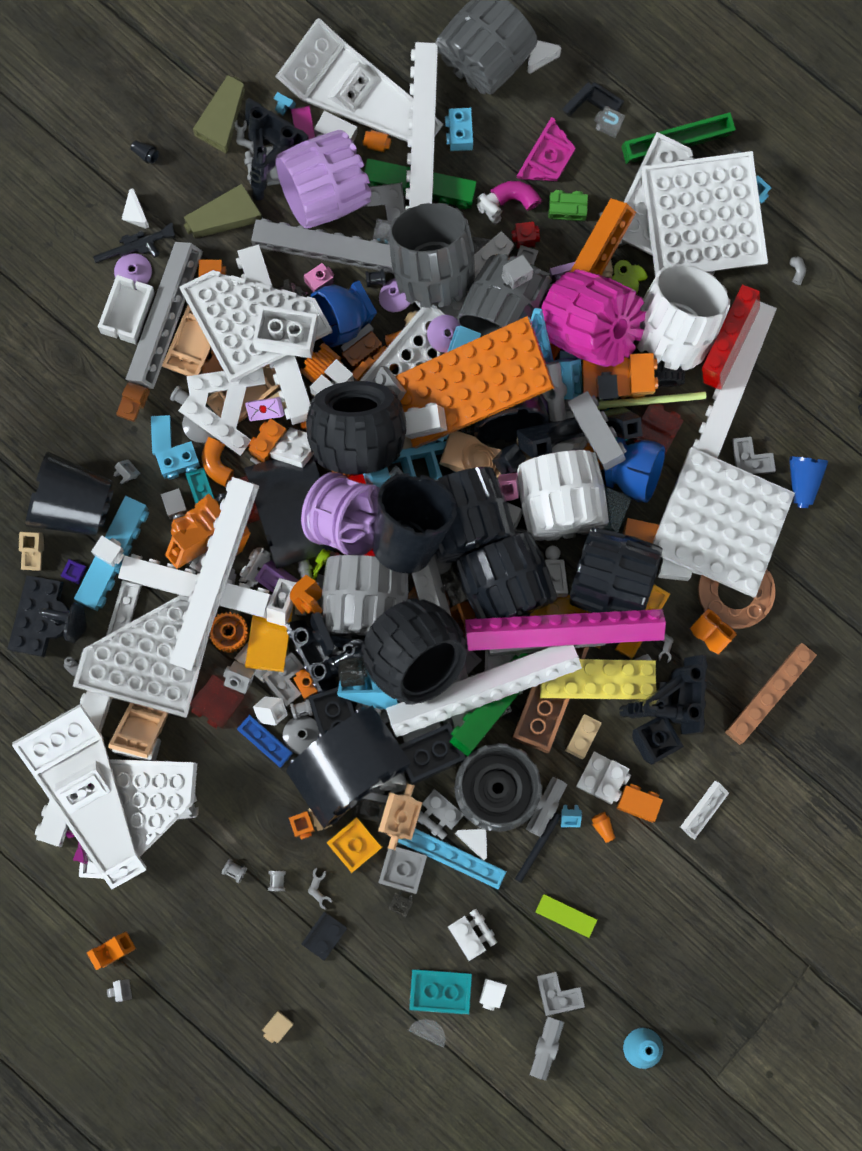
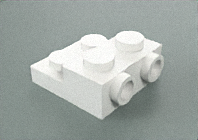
[576,752,631,805]

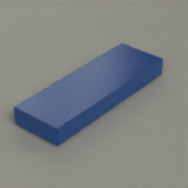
[237,715,293,768]

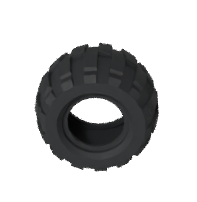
[306,381,406,475]
[361,598,468,705]

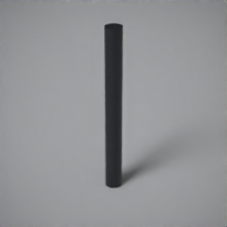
[515,812,561,883]

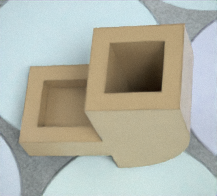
[19,531,44,571]

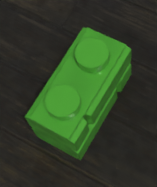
[548,190,588,221]

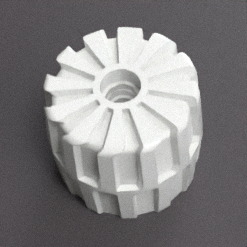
[636,264,730,370]
[517,450,609,541]

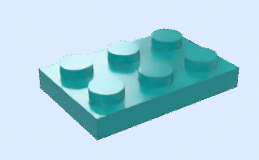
[409,969,472,1014]

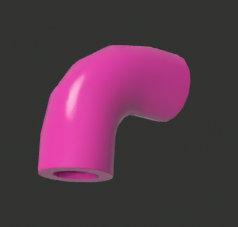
[491,181,542,211]

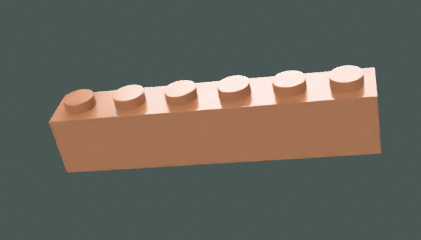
[725,643,817,745]

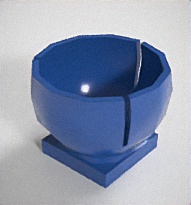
[310,281,377,348]
[605,437,665,503]

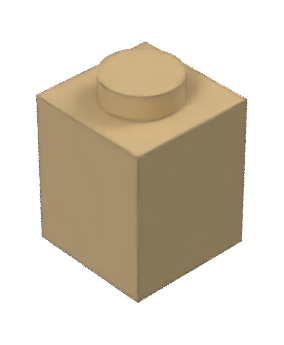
[262,1011,294,1043]

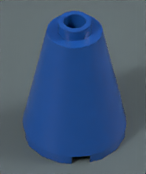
[789,457,828,508]

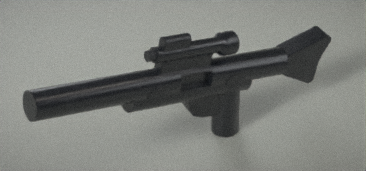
[93,223,175,263]

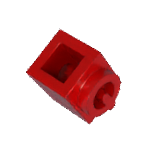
[512,222,540,249]

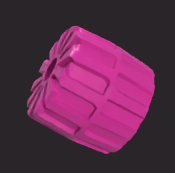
[541,269,646,367]

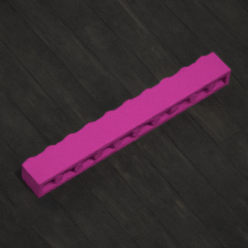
[465,609,666,651]

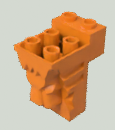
[582,353,658,399]
[165,494,250,569]

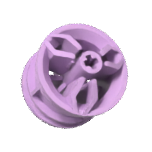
[301,472,380,555]

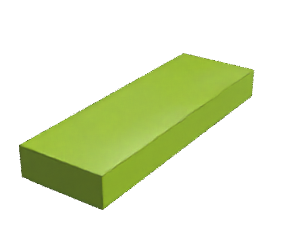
[535,894,597,938]

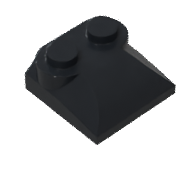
[632,717,684,765]

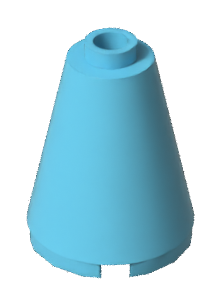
[623,1028,663,1069]

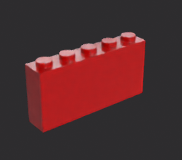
[702,285,760,390]

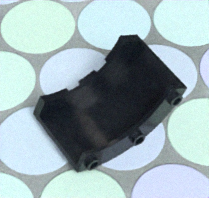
[244,454,337,569]
[286,705,411,829]

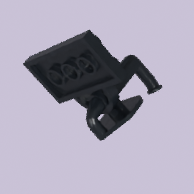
[7,575,87,658]

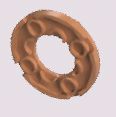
[698,569,775,629]

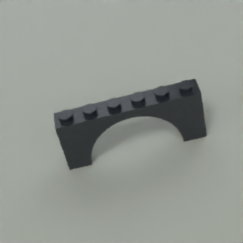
[517,407,643,458]

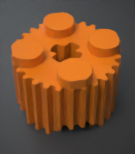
[300,343,343,383]
[209,612,249,653]

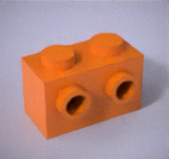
[248,418,287,462]

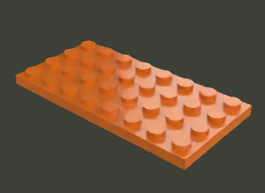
[395,316,554,449]

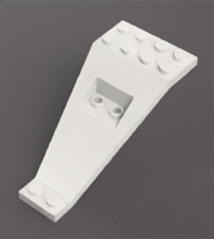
[276,18,443,142]
[12,704,146,889]

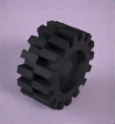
[654,364,685,387]

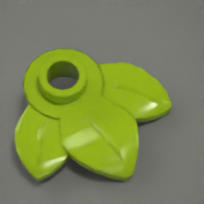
[612,260,647,295]
[312,548,331,580]

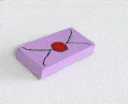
[245,397,285,421]

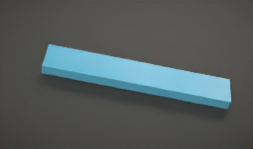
[398,829,507,890]

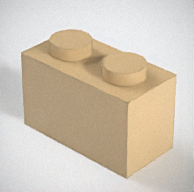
[565,714,601,760]

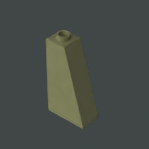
[193,75,245,153]
[183,184,262,238]

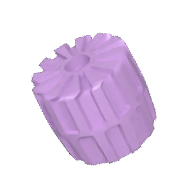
[275,130,371,229]

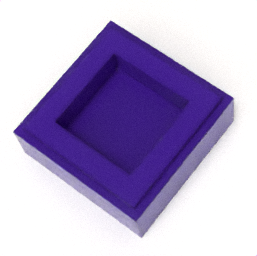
[61,559,87,585]

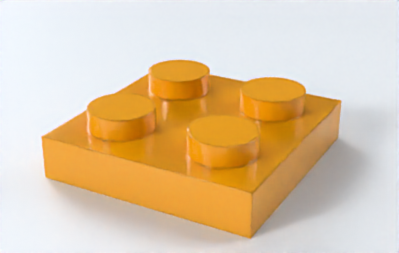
[327,817,382,873]

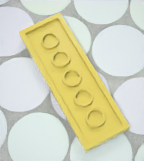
[540,659,656,700]

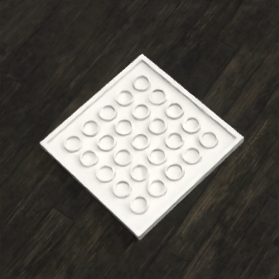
[640,151,768,276]
[652,447,795,598]

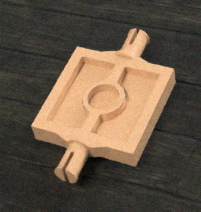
[378,783,423,850]

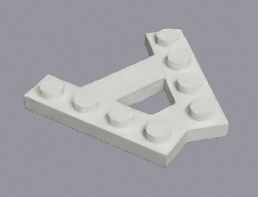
[178,367,265,456]

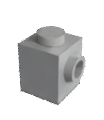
[223,660,256,694]

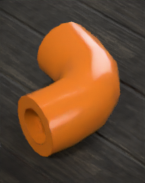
[201,437,234,487]

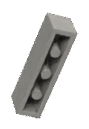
[568,391,626,471]

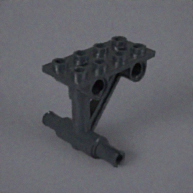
[245,98,309,201]
[285,620,365,693]
[619,654,708,735]

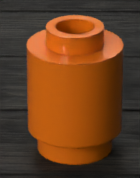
[363,130,391,152]

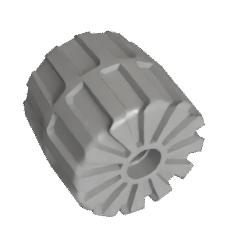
[322,555,408,637]

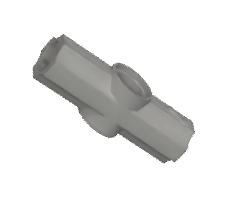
[542,362,567,421]
[526,777,568,837]
[529,1017,564,1080]

